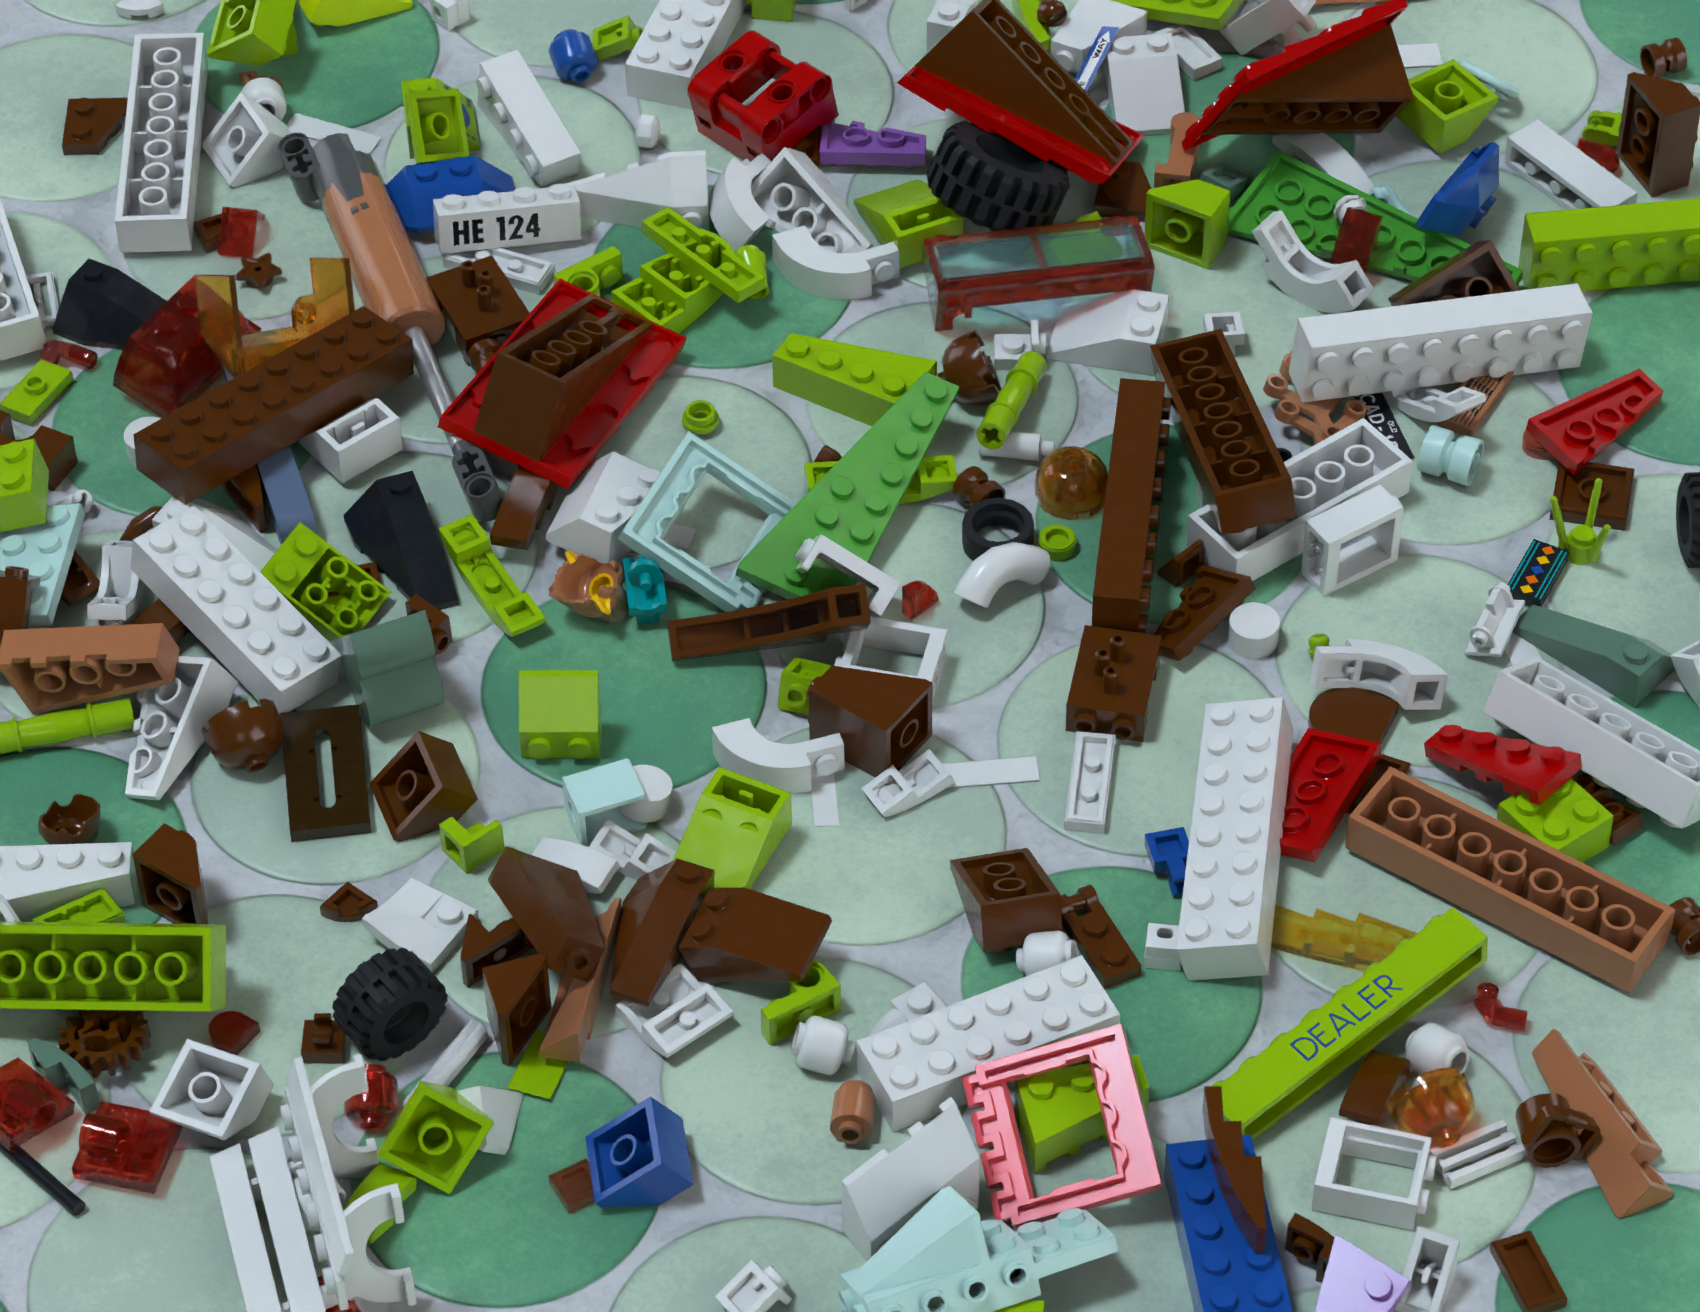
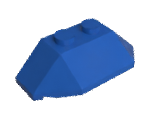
[1415,142,1499,236]
[386,155,515,234]

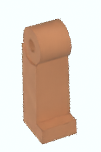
[1154,112,1200,188]

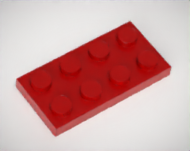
[1279,728,1382,863]

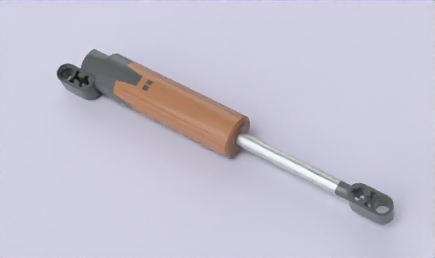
[278,133,503,522]

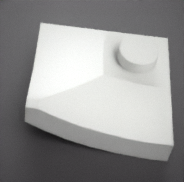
[362,878,479,973]

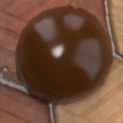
[38,794,101,845]

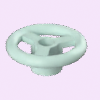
[1458,59,1519,98]

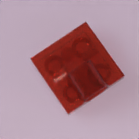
[0,1057,75,1151]
[72,1101,183,1194]

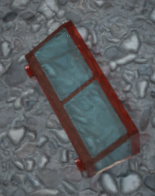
[922,216,1155,331]

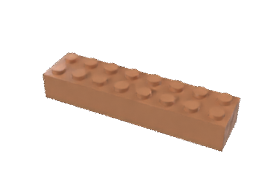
[1345,766,1675,993]

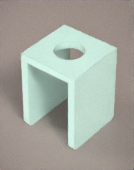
[562,759,647,846]

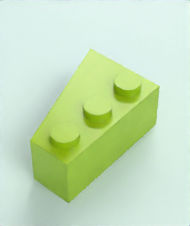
[1014,1054,1149,1174]

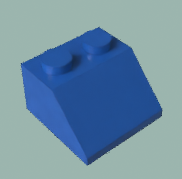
[585,1096,694,1207]

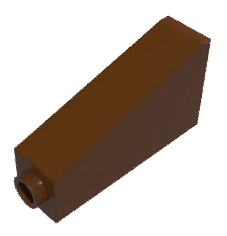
[488,846,605,982]

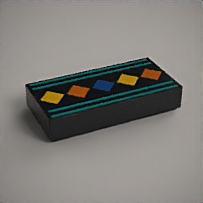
[1507,539,1569,607]

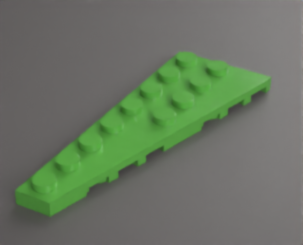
[1228,150,1523,286]
[735,372,959,599]

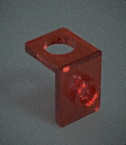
[217,207,266,258]

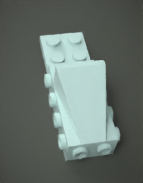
[838,1186,1118,1312]

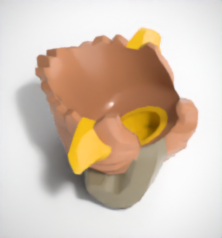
[549,550,628,623]

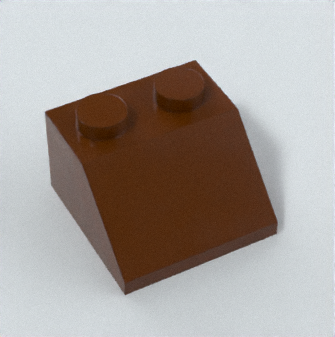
[369,731,478,842]
[132,823,209,924]

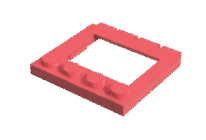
[962,1024,1164,1230]

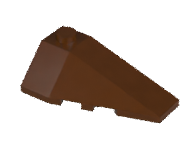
[610,859,715,1007]

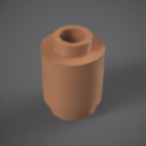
[830,1080,876,1144]

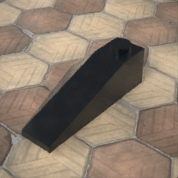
[52,258,214,358]
[343,470,459,610]

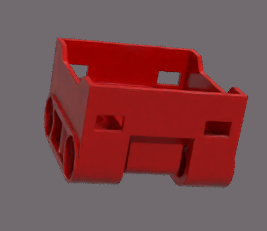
[687,30,839,162]

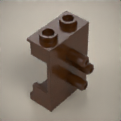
[427,255,530,366]
[1066,625,1162,742]

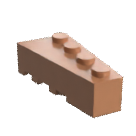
[0,623,180,715]

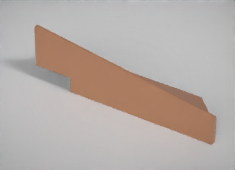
[539,898,622,1062]
[1532,1029,1674,1218]

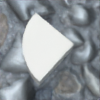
[115,0,164,19]

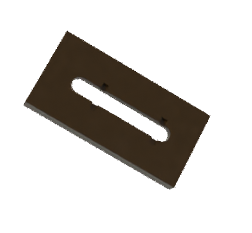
[280,704,371,842]

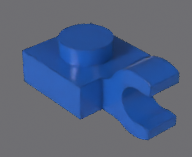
[1144,827,1189,898]

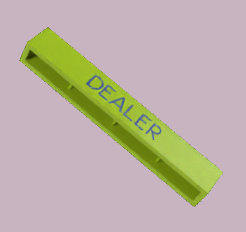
[1212,907,1488,1141]

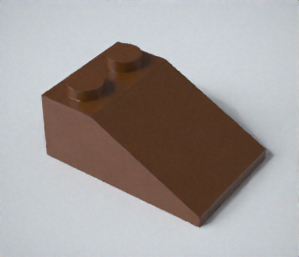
[950,848,1063,953]
[678,887,833,982]

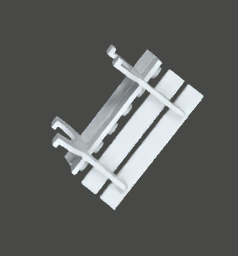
[209,1054,417,1312]

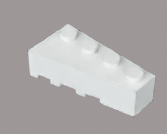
[476,49,581,187]
[0,842,137,922]

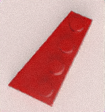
[1526,369,1664,475]
[1424,725,1582,805]

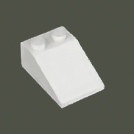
[1102,33,1185,136]
[1046,289,1169,376]

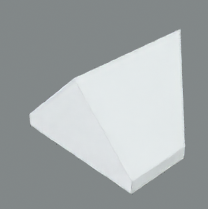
[457,1085,524,1155]

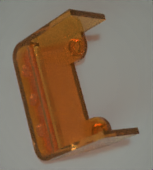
[195,257,355,378]

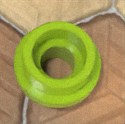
[682,400,719,434]

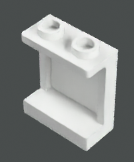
[794,534,901,617]

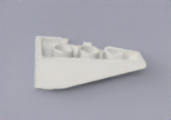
[565,150,709,231]

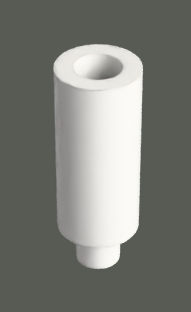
[979,431,1055,461]

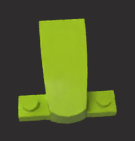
[611,207,766,334]

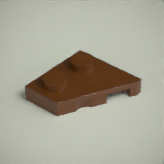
[62,97,128,155]

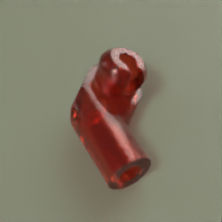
[1576,138,1620,173]
[40,340,98,369]
[1473,982,1528,1031]

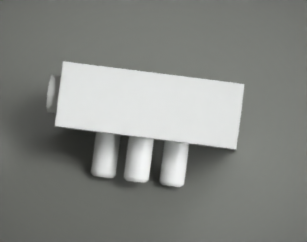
[1219,0,1316,56]

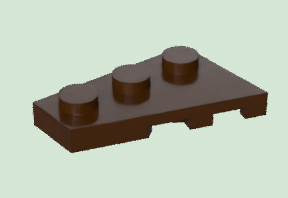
[1154,564,1256,661]

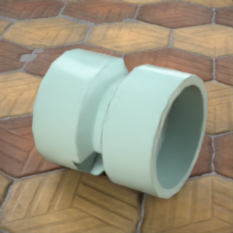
[1417,425,1484,486]

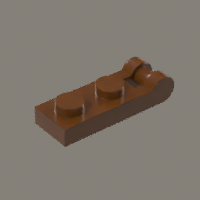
[1060,884,1141,989]

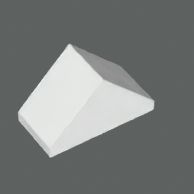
[1395,1226,1461,1312]

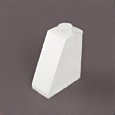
[1051,0,1147,75]

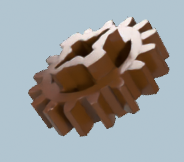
[58,1010,151,1078]

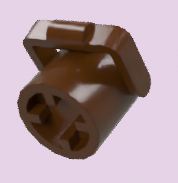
[1515,1093,1600,1168]

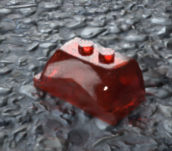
[113,274,262,418]

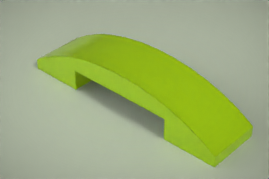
[804,455,958,505]
[438,514,546,637]

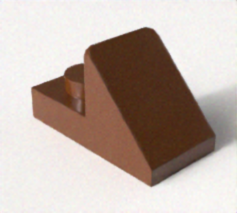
[460,914,534,988]

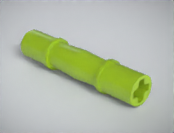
[976,351,1047,449]
[0,698,134,754]

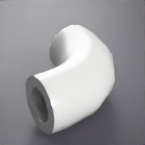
[953,542,1050,608]

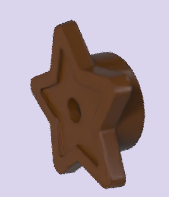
[236,253,282,288]

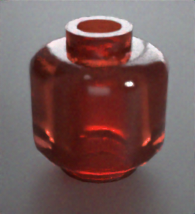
[343,1064,399,1130]

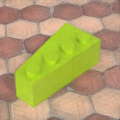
[772,333,937,426]

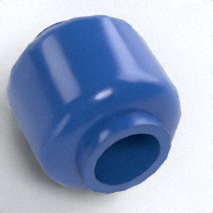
[548,29,598,82]

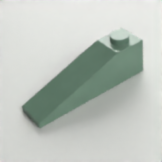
[1513,604,1675,708]

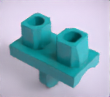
[622,556,668,624]

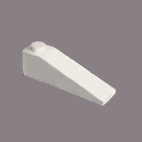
[751,147,874,253]
[152,496,277,572]
[125,656,238,800]

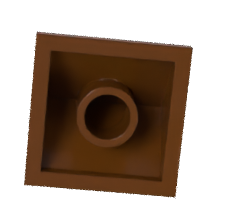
[482,954,552,1067]

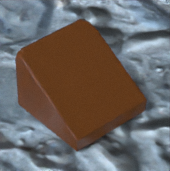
[1157,539,1204,587]

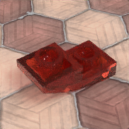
[1330,207,1383,275]

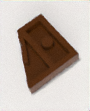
[1093,161,1152,222]

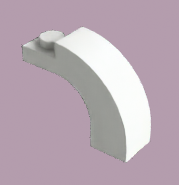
[1252,210,1374,313]
[772,225,899,300]

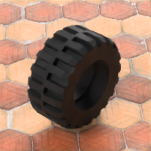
[927,121,1070,239]

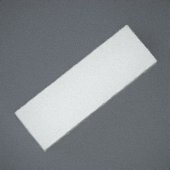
[443,248,555,295]
[1064,731,1116,834]

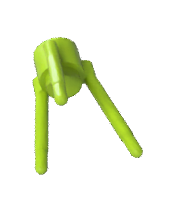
[1550,478,1611,565]

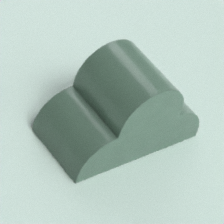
[330,610,444,728]

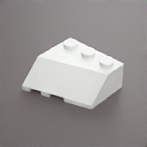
[546,451,660,564]
[842,1097,979,1262]

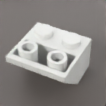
[299,398,403,484]

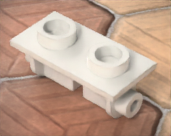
[1464,582,1526,657]

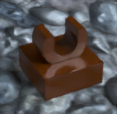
[301,1013,347,1063]

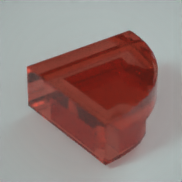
[902,580,939,620]

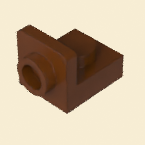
[405,594,453,656]

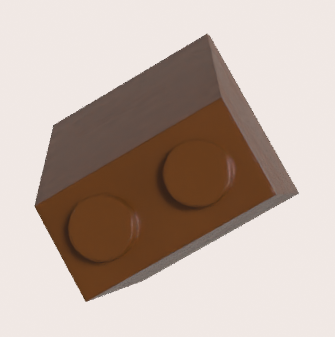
[807,666,932,778]

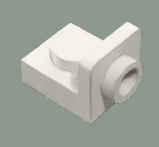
[994,319,1046,370]
[715,1259,793,1312]

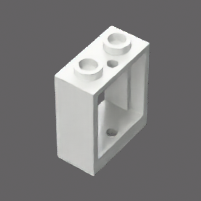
[1301,485,1403,596]
[834,616,948,704]
[1312,1117,1437,1231]

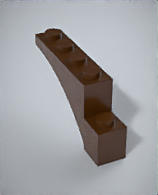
[667,584,871,661]

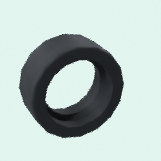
[962,497,1034,561]

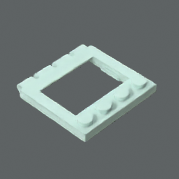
[617,431,796,612]

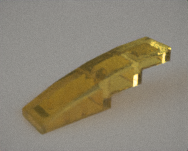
[1271,905,1418,970]

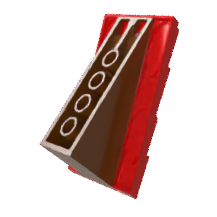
[897,0,1145,184]
[1181,0,1414,153]
[438,279,687,489]

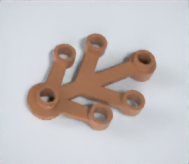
[1263,351,1367,445]

